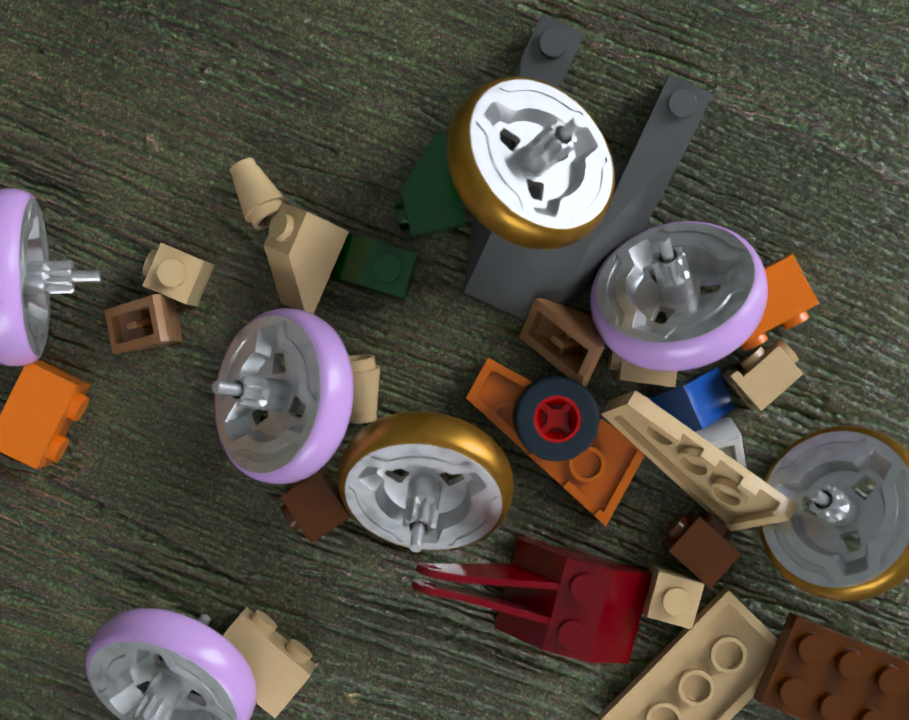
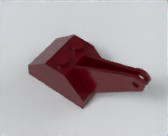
[411,535,652,664]

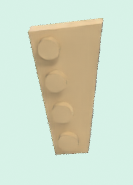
[601,390,798,532]

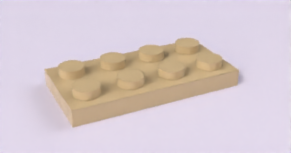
[597,587,778,720]

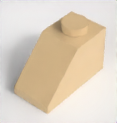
[264,203,349,314]

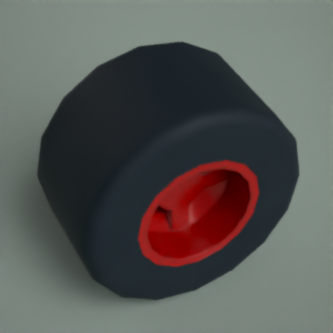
[512,375,600,462]

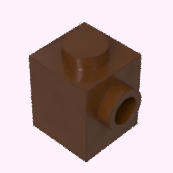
[280,467,351,543]
[661,511,741,589]

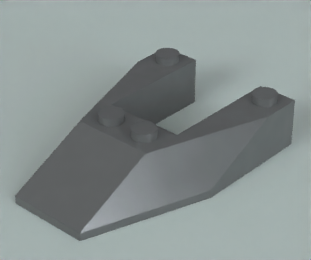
[464,14,712,321]

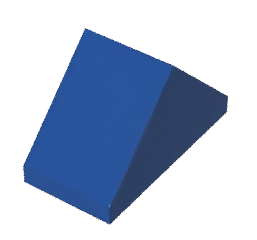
[647,367,736,432]

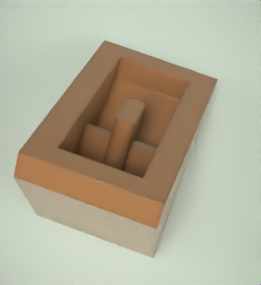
[104,294,183,354]
[519,298,604,387]

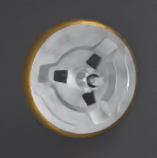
[446,76,615,250]
[338,411,514,552]
[758,426,909,602]

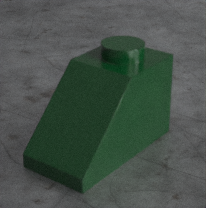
[395,132,466,240]
[330,234,419,301]

